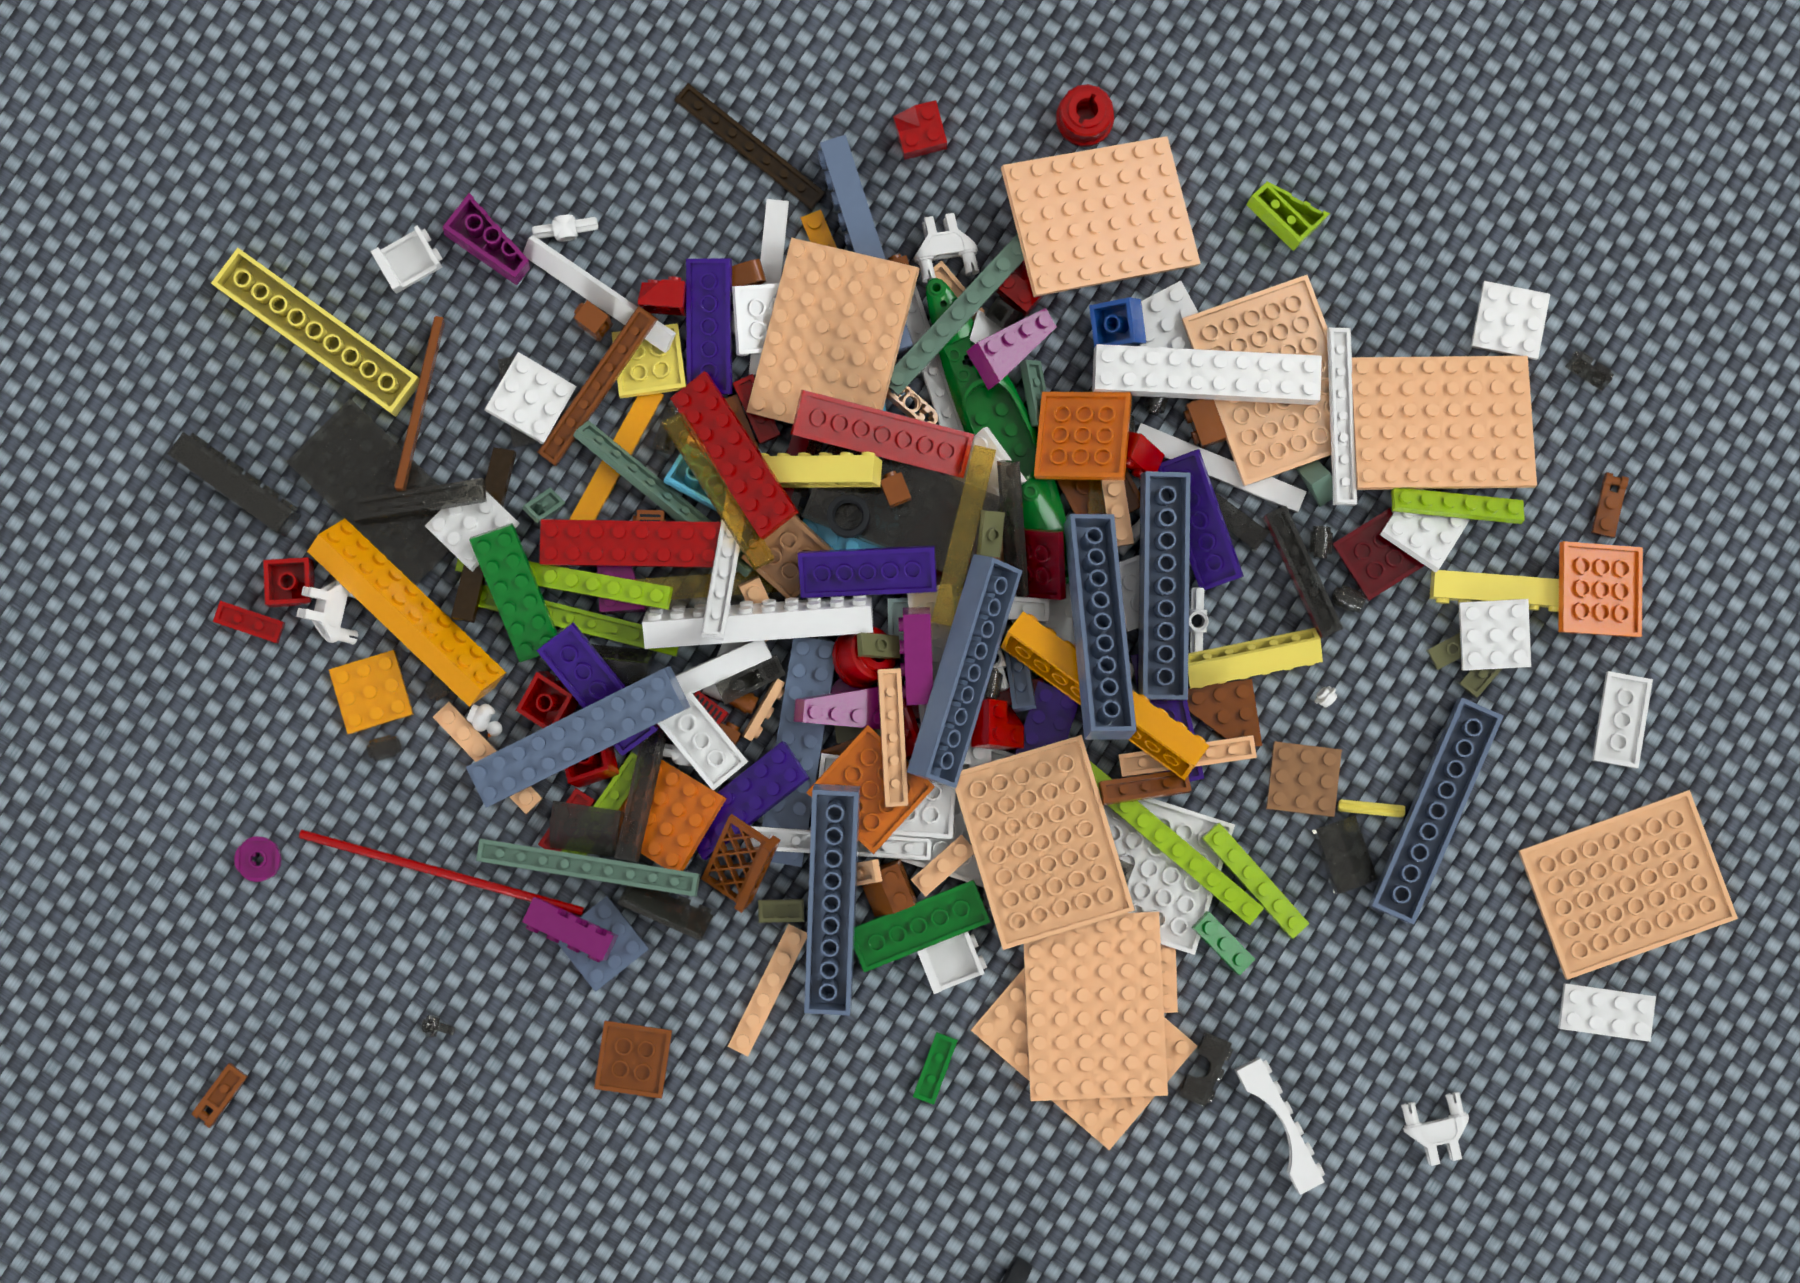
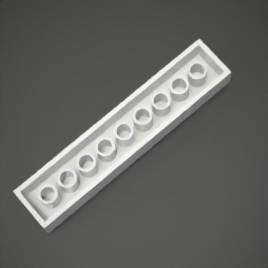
[1092,344,1322,405]
[642,595,873,649]

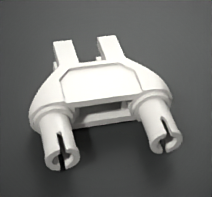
[914,213,980,283]
[296,580,358,645]
[1401,1092,1469,1166]

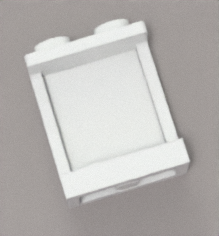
[371,225,443,294]
[917,931,987,994]

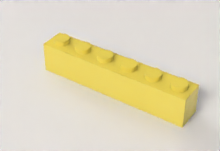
[761,452,882,488]
[1430,570,1559,612]
[1188,628,1323,689]

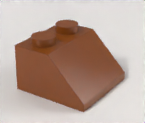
[862,859,917,917]

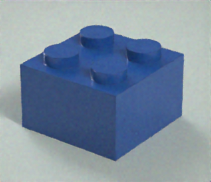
[1089,297,1146,348]

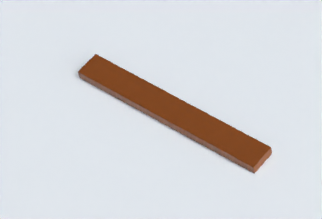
[537,306,658,466]
[394,316,445,494]

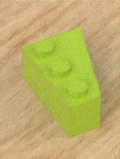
[1246,181,1330,251]

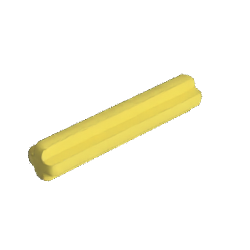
[1338,799,1405,818]

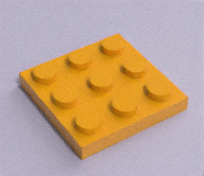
[329,650,414,734]

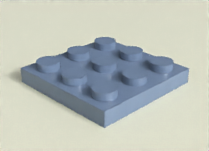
[558,896,649,992]

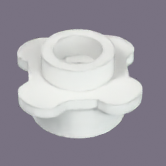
[1315,686,1337,708]

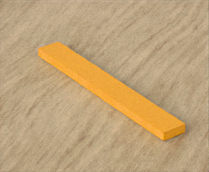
[569,393,664,520]

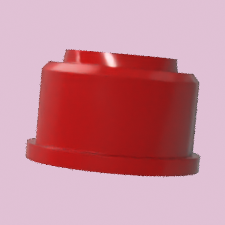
[1056,84,1114,147]
[832,626,896,688]

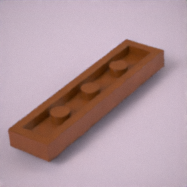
[1098,771,1192,805]

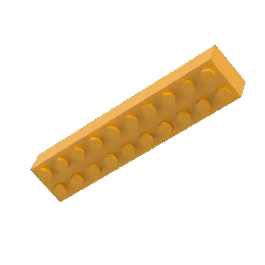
[307,518,506,707]
[1000,611,1210,781]

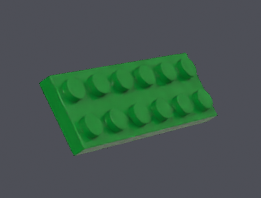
[469,523,558,662]
[854,879,991,973]

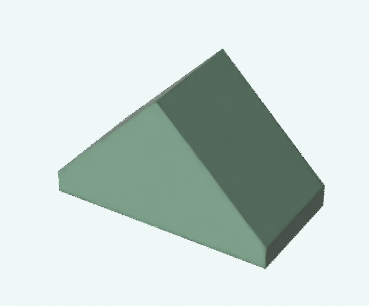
[1296,460,1333,507]
[522,488,565,526]

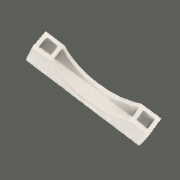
[1234,1057,1325,1195]

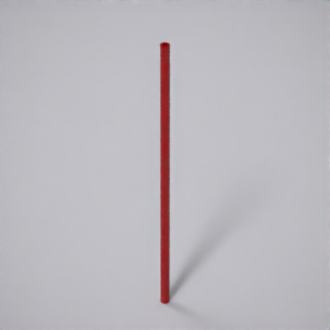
[299,829,584,916]

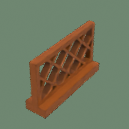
[701,814,781,913]

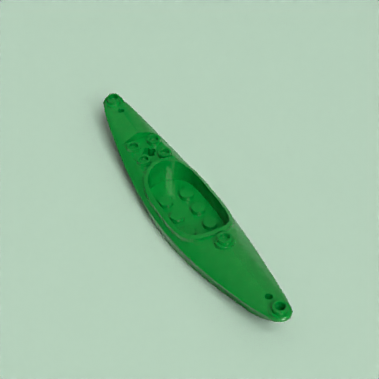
[926,278,1069,585]

